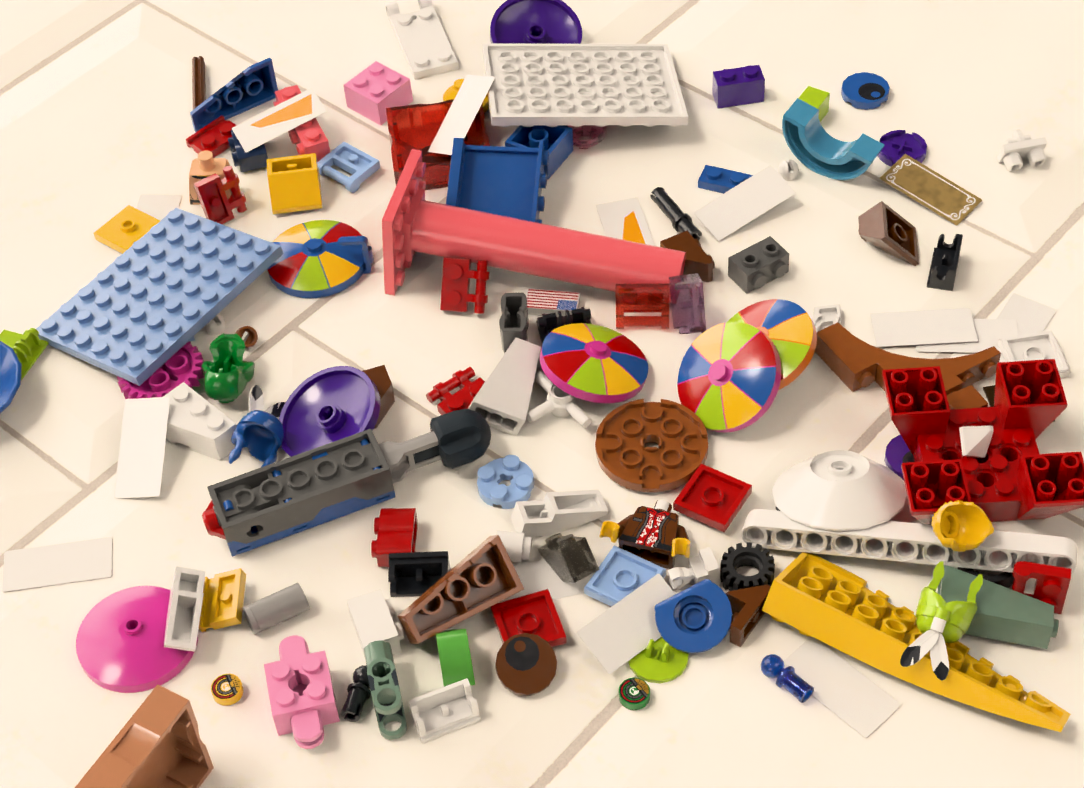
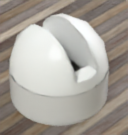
[778,159,799,181]
[205,313,226,335]

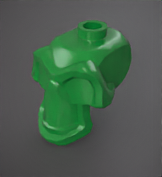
[202,333,255,403]

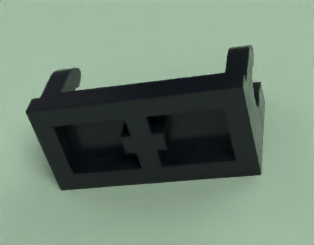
[926,234,963,291]
[388,551,451,597]

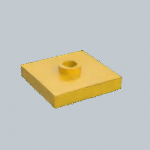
[93,205,160,254]

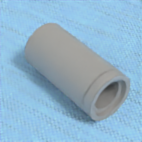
[242,582,310,635]

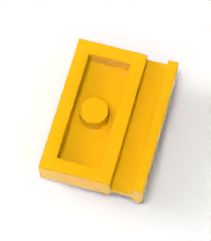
[199,568,246,633]

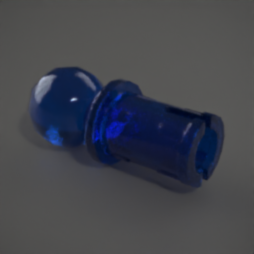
[760,654,814,703]

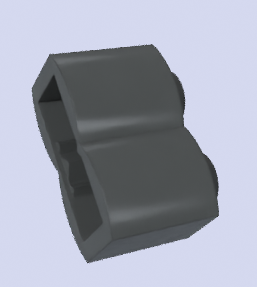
[499,292,529,353]

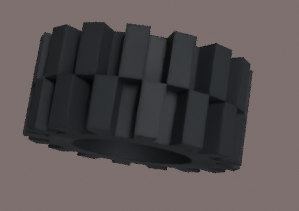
[720,542,775,591]

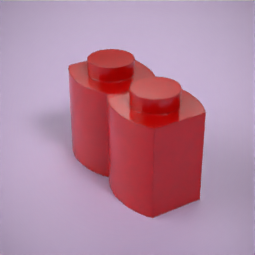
[371,508,418,567]

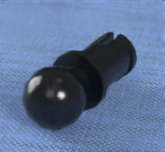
[340,665,371,722]

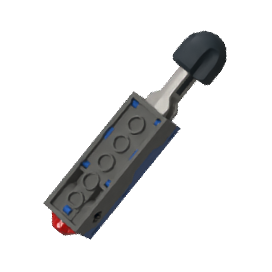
[201,409,491,557]

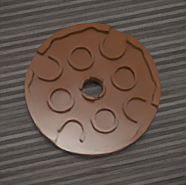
[595,399,708,492]

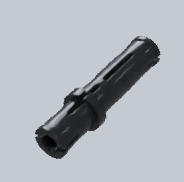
[650,187,702,241]

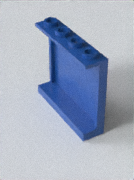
[446,138,549,223]

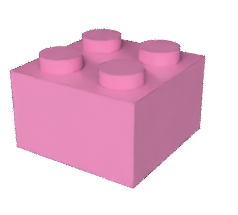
[343,61,413,126]

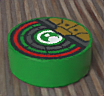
[619,677,650,710]

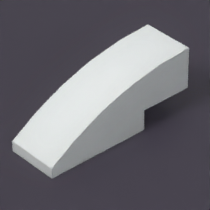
[511,489,608,537]
[164,566,206,652]

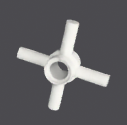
[526,370,592,428]

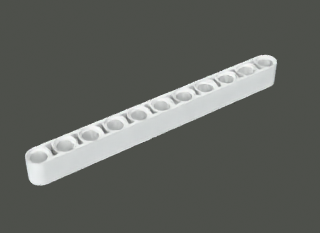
[741,509,1077,575]

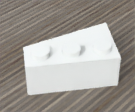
[163,382,236,461]

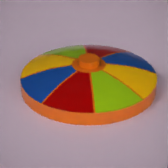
[727,299,817,390]

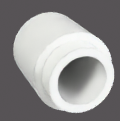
[490,530,532,563]

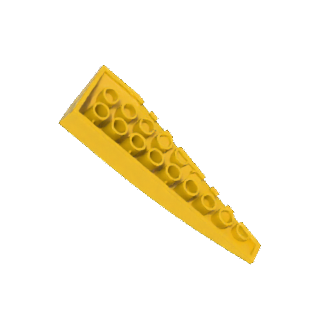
[762,552,1071,732]

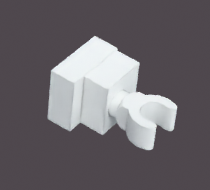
[668,547,721,590]

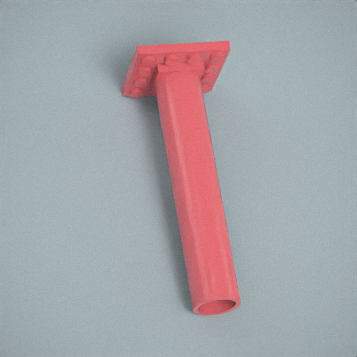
[382,149,686,304]

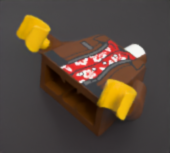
[599,500,691,569]

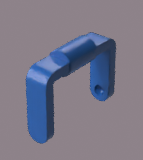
[338,236,374,274]

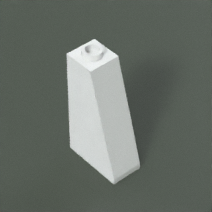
[468,337,541,436]

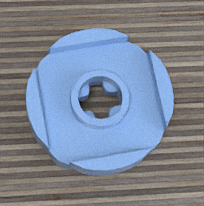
[477,455,534,509]

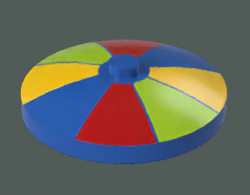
[267,220,366,298]

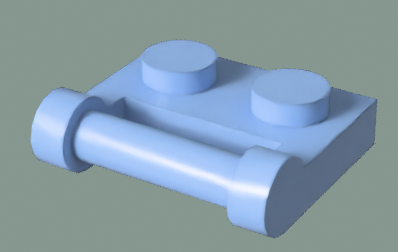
[318,142,380,193]

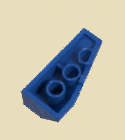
[190,57,278,132]

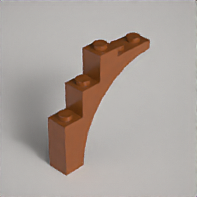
[815,322,1001,395]

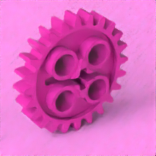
[117,341,205,399]

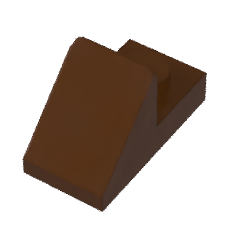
[725,585,771,647]

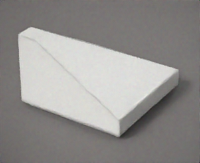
[959,426,994,459]

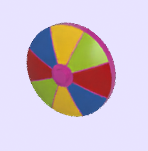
[677,322,781,433]
[540,323,648,403]

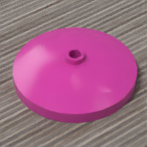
[76,586,198,693]

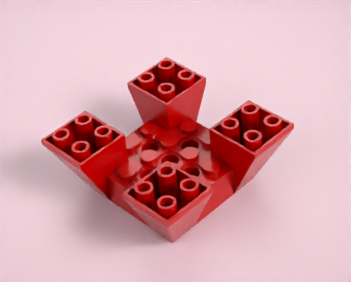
[882,359,1084,525]

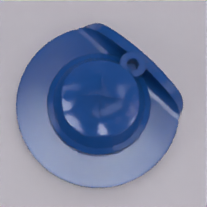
[655,579,732,653]

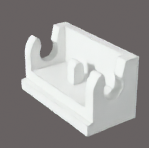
[408,678,481,744]

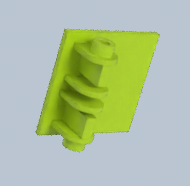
[0,328,49,381]

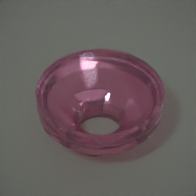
[565,125,607,149]

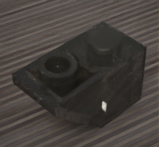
[537,533,599,583]

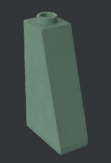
[937,565,1059,649]

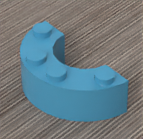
[782,98,884,180]

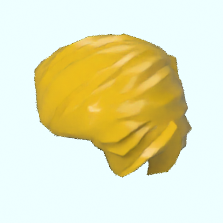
[931,500,994,552]

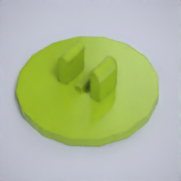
[628,637,689,684]

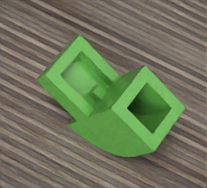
[436,629,475,687]

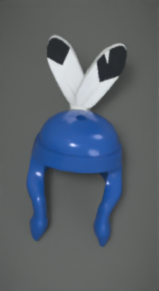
[228,385,285,467]

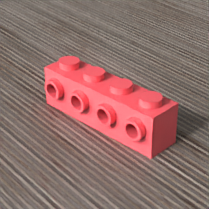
[273,85,330,162]

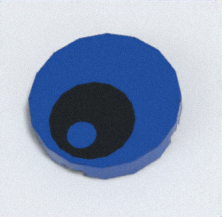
[841,72,890,110]

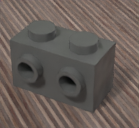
[728,236,790,294]

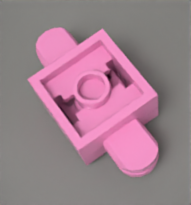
[264,635,340,749]

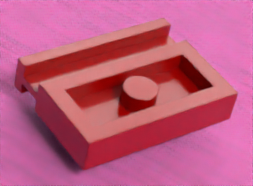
[185,115,237,158]

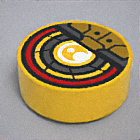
[211,674,243,706]

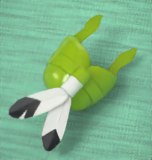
[900,561,983,681]

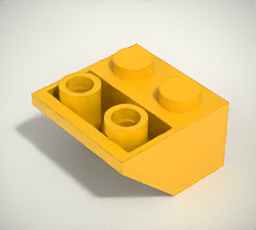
[267,153,322,214]

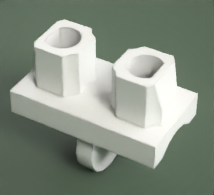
[996,129,1048,172]

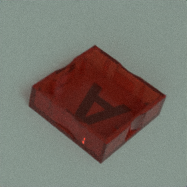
[386,99,490,190]

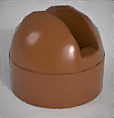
[235,326,258,348]

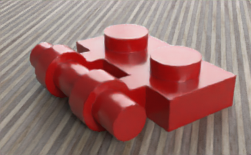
[194,166,247,224]
[440,257,490,314]
[426,367,485,415]

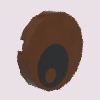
[495,633,557,696]

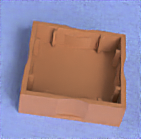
[75,684,214,788]

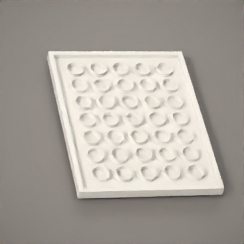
[482,43,688,127]

